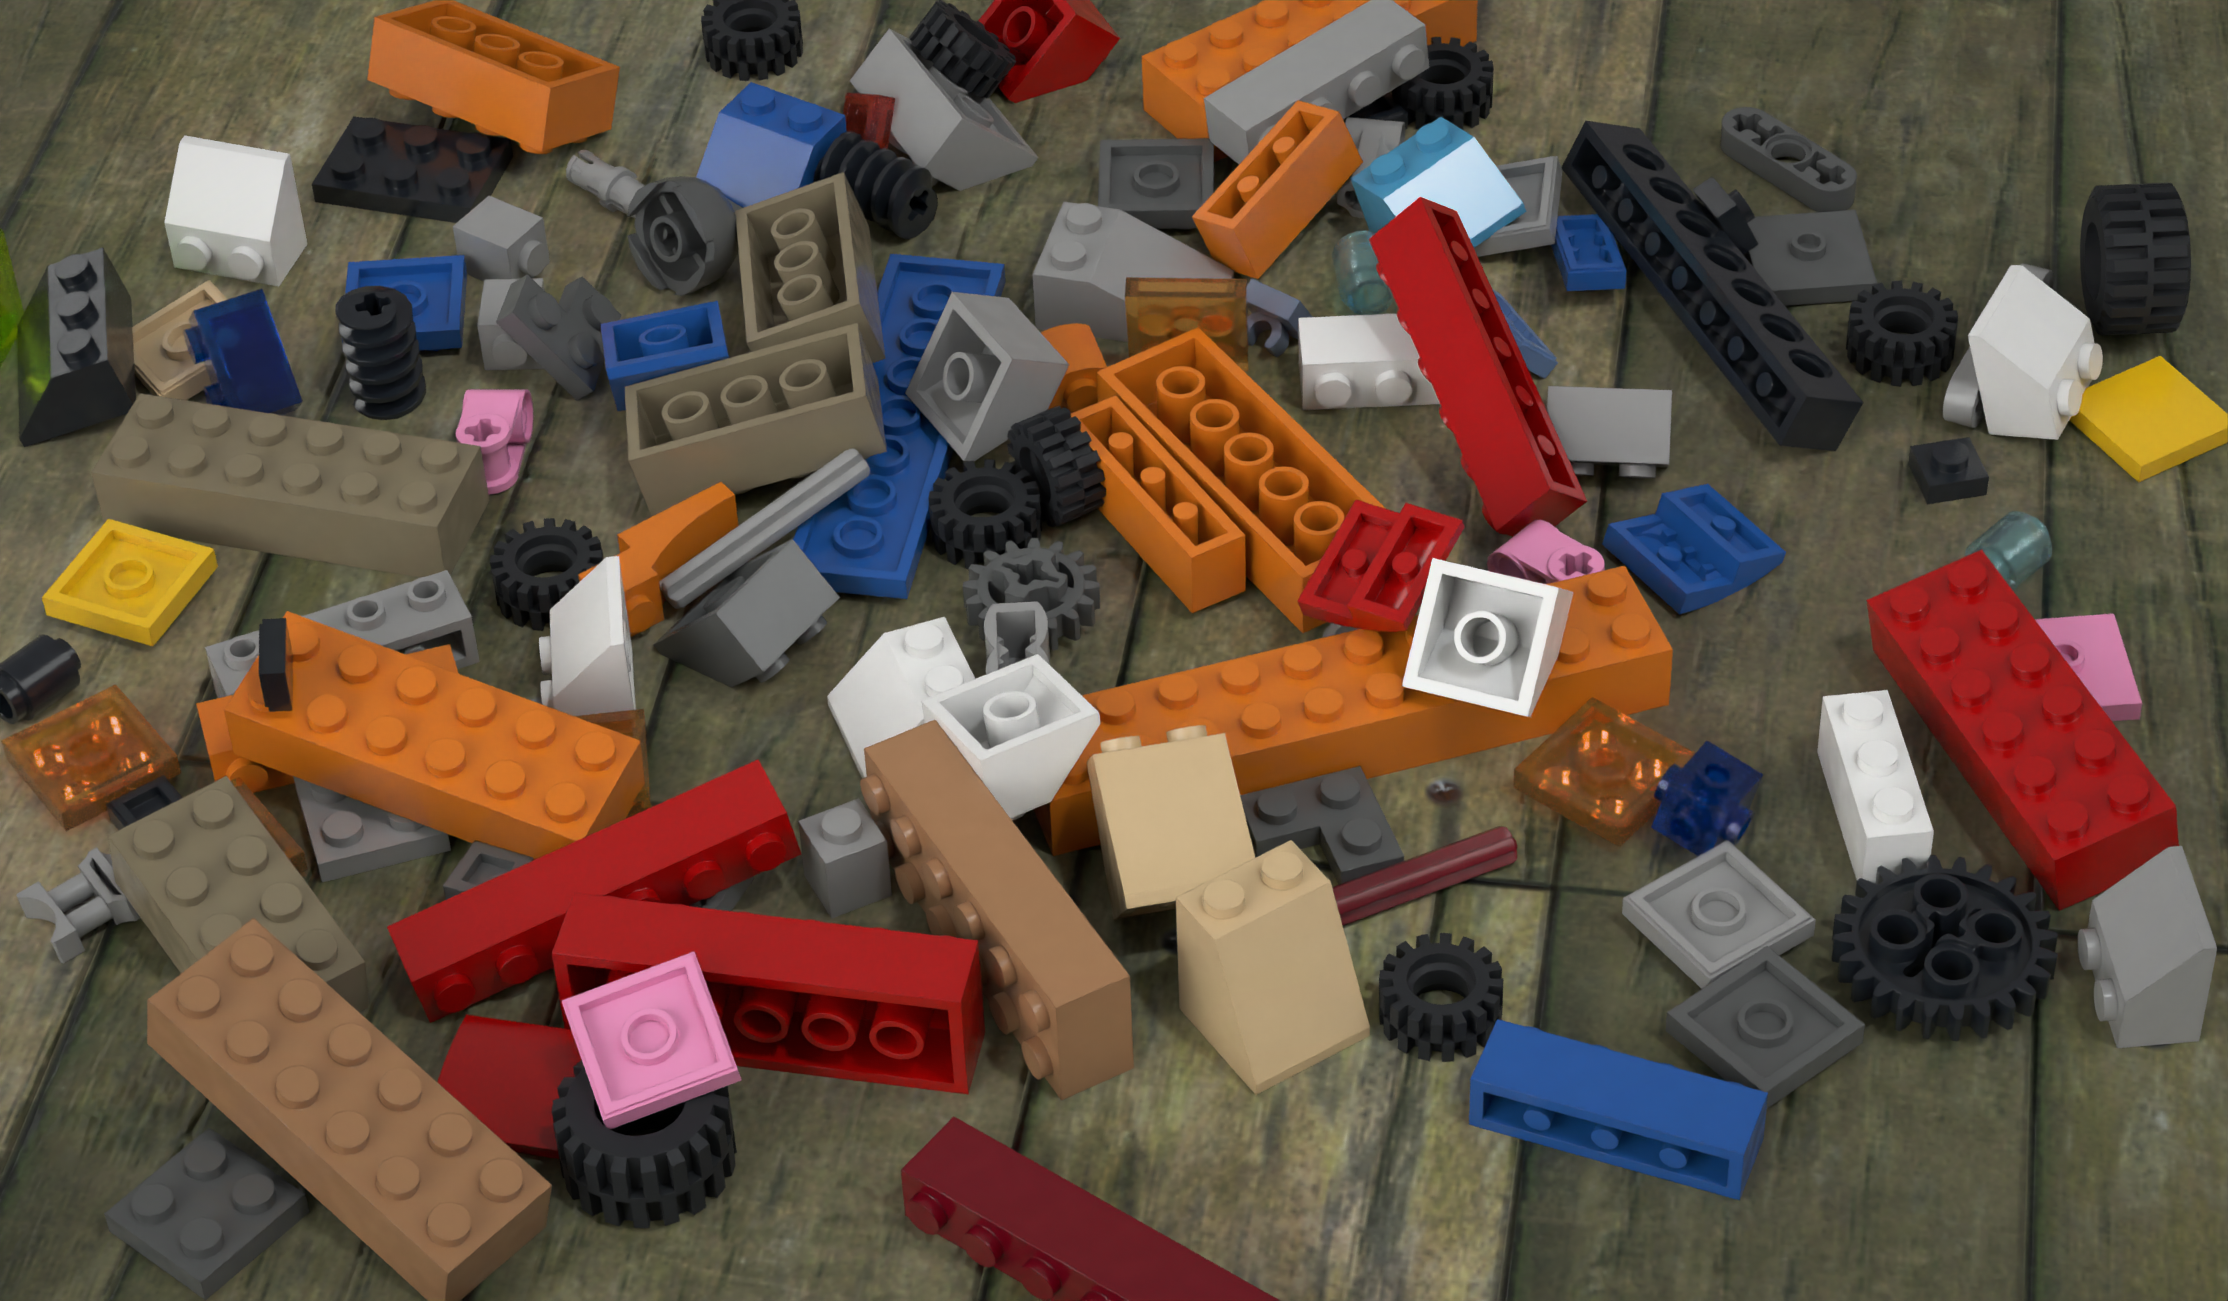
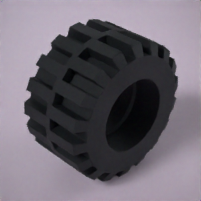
[2080,183,2191,336]
[552,1060,737,1228]

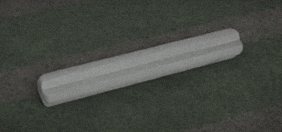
[660,448,870,609]

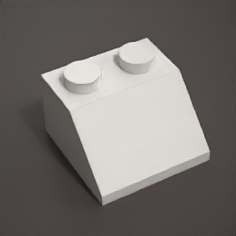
[164,136,307,287]
[1968,265,2103,440]
[539,556,637,737]
[1402,558,1573,717]
[827,617,975,779]
[921,654,1101,820]

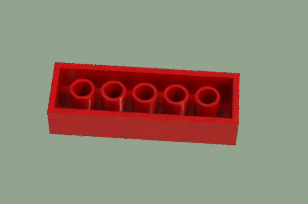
[1866,550,2179,911]
[552,893,985,1095]

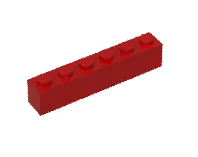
[1369,197,1588,537]
[387,759,802,1023]

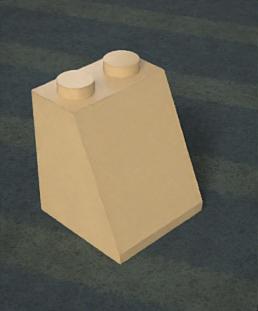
[1087,725,1255,920]
[1176,840,1370,1095]

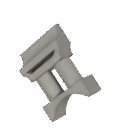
[16,847,141,963]

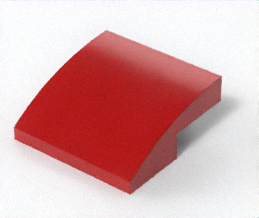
[1297,500,1465,632]
[437,1014,582,1159]

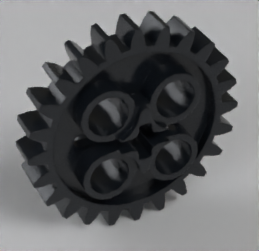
[1831,855,2058,1041]

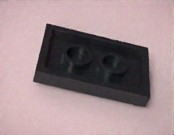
[312,116,513,223]

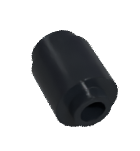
[0,634,81,724]

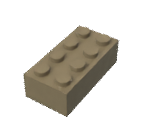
[735,172,886,363]
[625,323,887,516]
[108,776,369,1012]

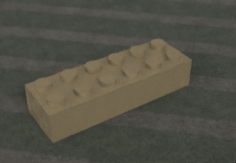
[91,393,490,578]

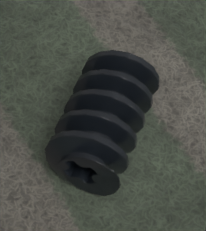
[813,131,938,239]
[335,286,426,420]

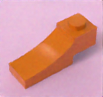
[578,482,739,637]

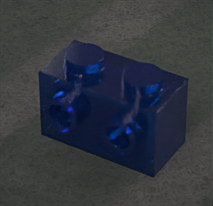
[183,289,303,415]

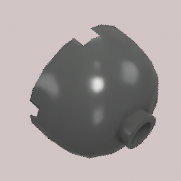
[627,176,738,296]

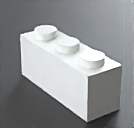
[1298,314,1440,410]
[1817,690,1934,883]

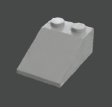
[1033,202,1235,346]

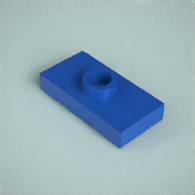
[1551,214,1626,291]

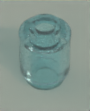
[1332,230,1394,315]
[1965,511,2052,591]

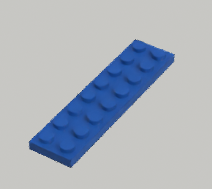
[793,254,1006,599]

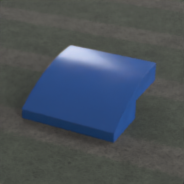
[1602,484,1786,614]

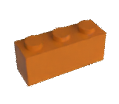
[1192,100,1363,279]

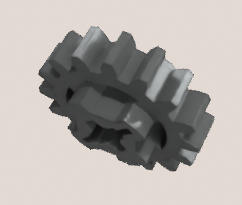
[963,538,1100,651]

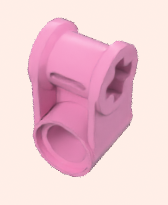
[456,389,533,495]
[1487,520,1605,584]

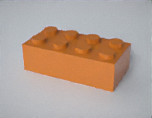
[367,0,620,154]

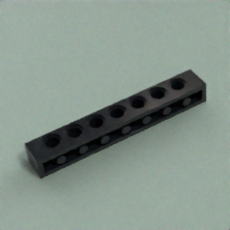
[1561,120,1864,451]

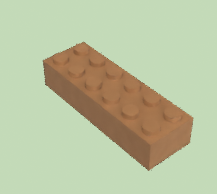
[860,720,1134,1100]
[147,918,552,1301]

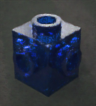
[1651,741,1763,856]

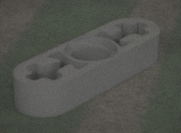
[1720,107,1857,212]

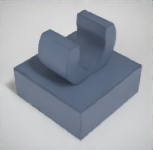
[1239,279,1312,357]

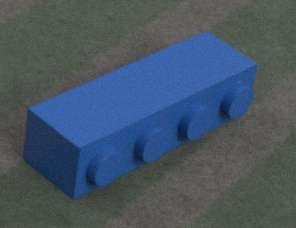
[1469,1019,1768,1200]

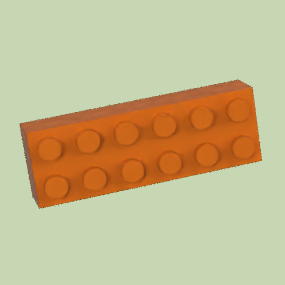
[1142,0,1478,162]
[1096,327,1386,633]
[224,611,645,860]

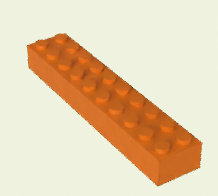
[1034,566,1673,856]

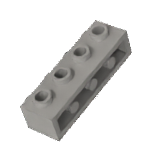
[1204,0,1429,164]
[205,570,480,698]

